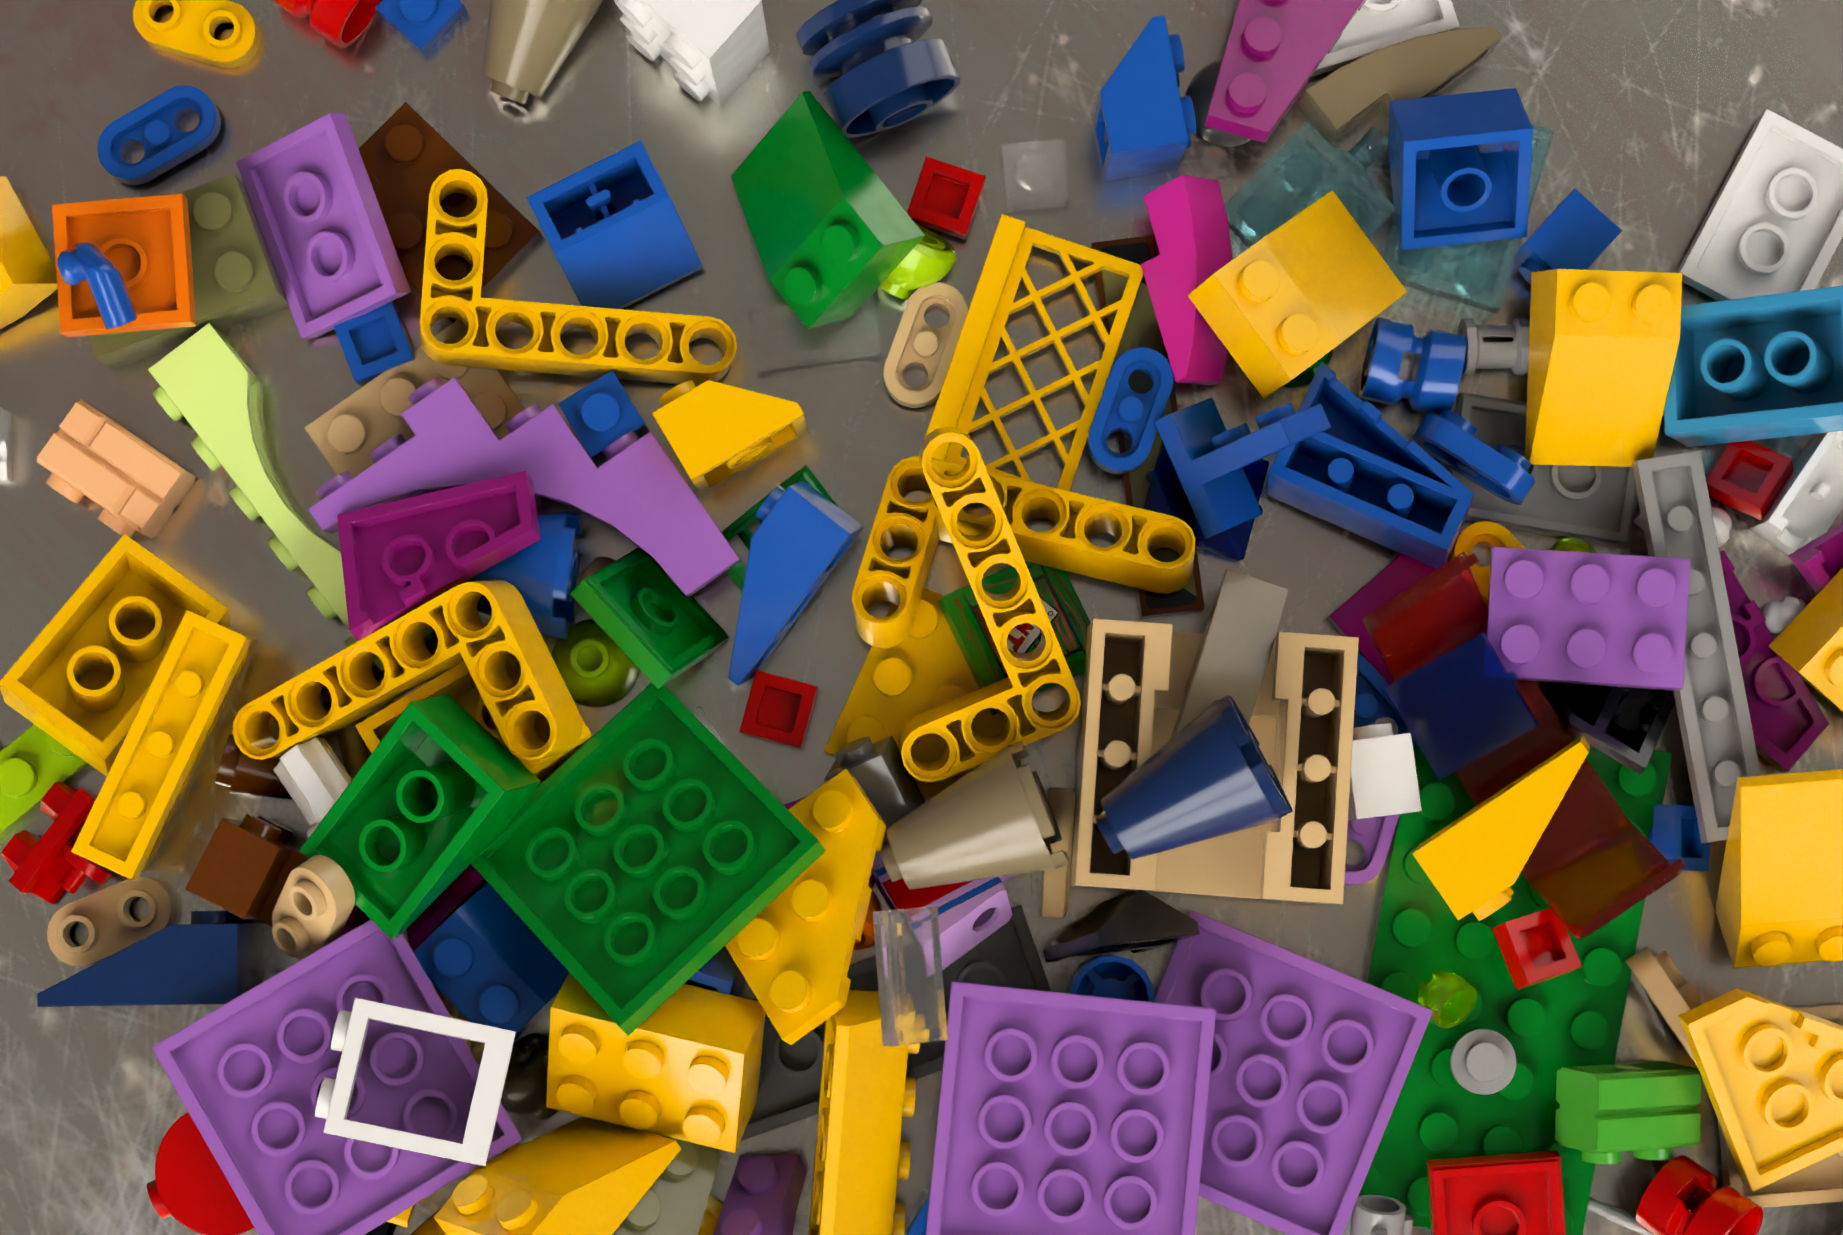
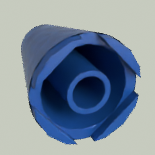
[463,511,583,639]

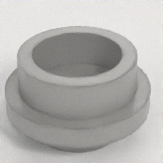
[1450,1029,1516,1095]

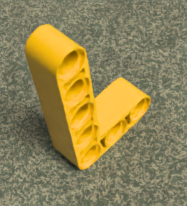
[420,169,737,385]
[899,426,1081,783]
[852,456,1196,648]
[233,579,583,761]

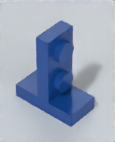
[1154,398,1331,539]

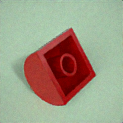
[147,1112,255,1235]

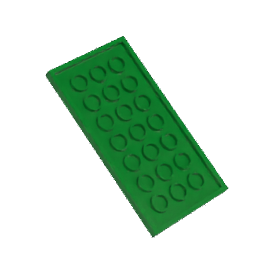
[1358,702,1672,1235]

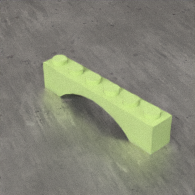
[148,323,437,673]

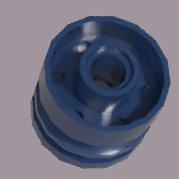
[796,0,960,138]

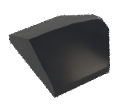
[1545,682,1675,775]
[1043,890,1199,963]

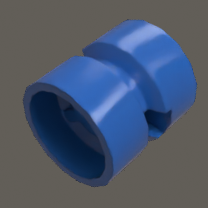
[1359,317,1467,415]
[1066,954,1155,1002]

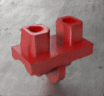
[1,781,113,905]

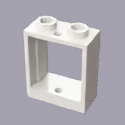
[315,998,516,1166]

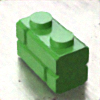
[1555,1061,1702,1164]

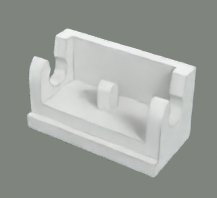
[1750,431,1843,555]

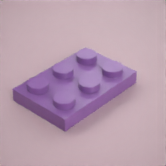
[236,113,411,339]
[1483,547,1690,691]

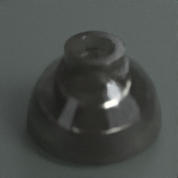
[501,1033,559,1120]

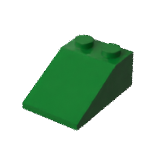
[731,91,925,329]
[300,694,541,939]

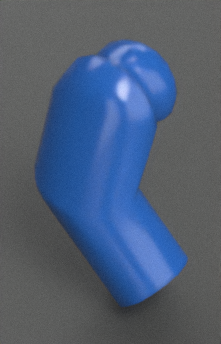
[57,243,137,329]

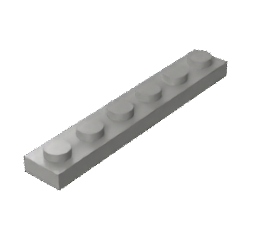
[1632,450,1761,843]

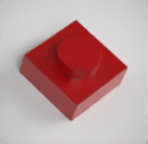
[907,156,986,240]
[1706,441,1793,521]
[739,670,818,749]
[1492,906,1582,990]

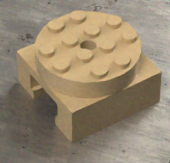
[1070,619,1359,904]

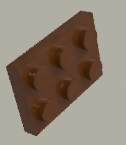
[358,102,542,323]

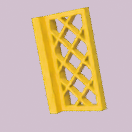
[924,214,1143,491]
[71,610,258,880]

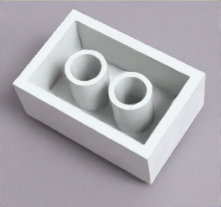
[614,0,770,107]

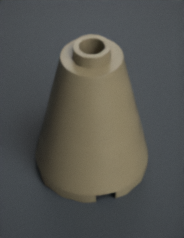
[482,0,604,104]
[880,741,1069,890]

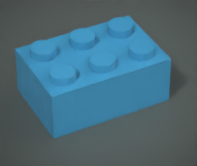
[1664,286,1843,447]

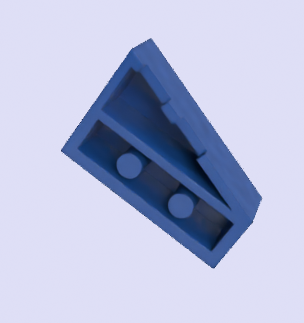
[1266,361,1474,571]

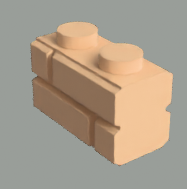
[36,399,196,539]

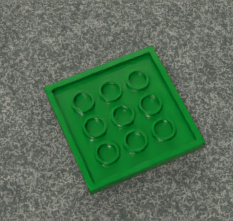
[471,682,826,1036]

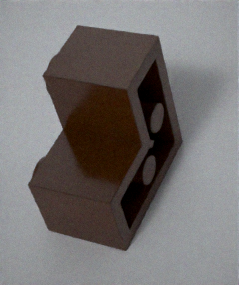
[185,813,308,927]

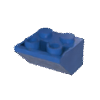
[1093,15,1196,182]
[526,140,703,309]

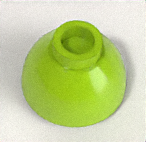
[879,224,958,300]
[551,619,639,707]

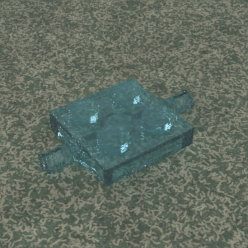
[1224,122,1395,250]

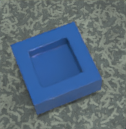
[375,0,467,56]
[333,301,415,385]
[1649,804,1710,872]

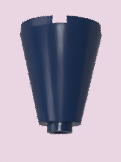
[1096,695,1293,860]

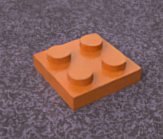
[52,193,196,337]

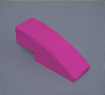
[1141,175,1233,386]

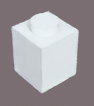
[1348,723,1422,821]

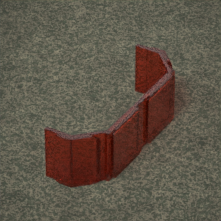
[1362,552,1686,938]

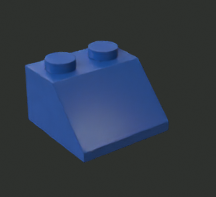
[1388,88,1533,250]

